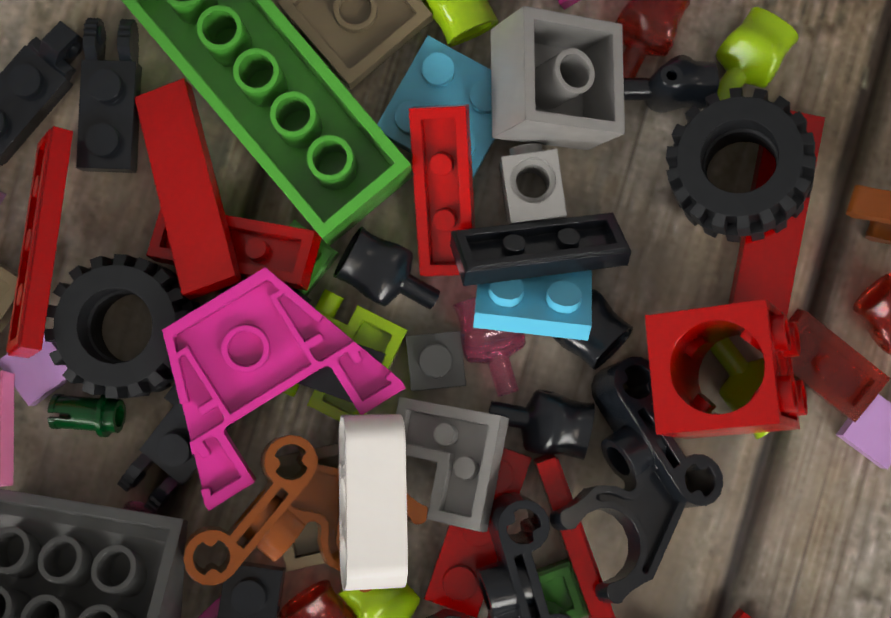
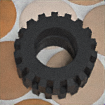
[666,87,816,242]
[44,254,200,399]

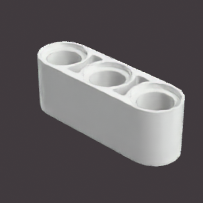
[338,414,408,591]

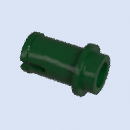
[47,394,126,437]

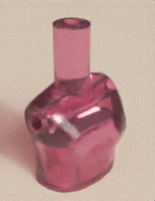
[453,297,526,397]

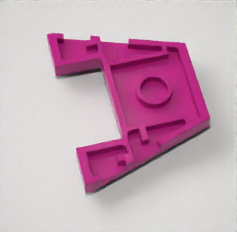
[162,268,406,511]

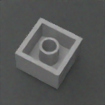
[491,6,625,150]

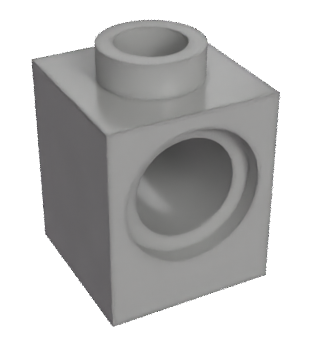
[499,143,567,225]

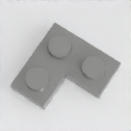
[396,397,509,532]

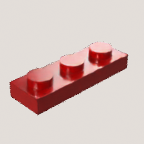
[409,104,475,276]
[146,208,322,291]
[424,447,532,618]

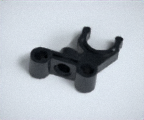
[549,357,723,604]
[426,492,572,618]

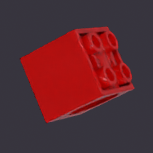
[645,299,808,439]

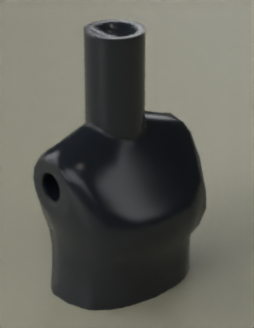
[624,55,719,113]
[333,226,440,309]
[553,289,633,370]
[488,389,595,460]

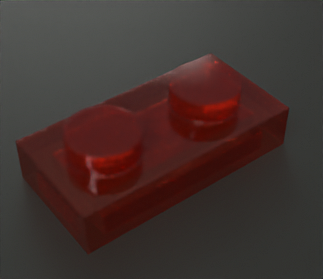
[788,308,891,423]

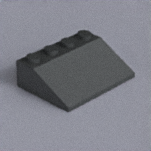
[0,489,188,618]

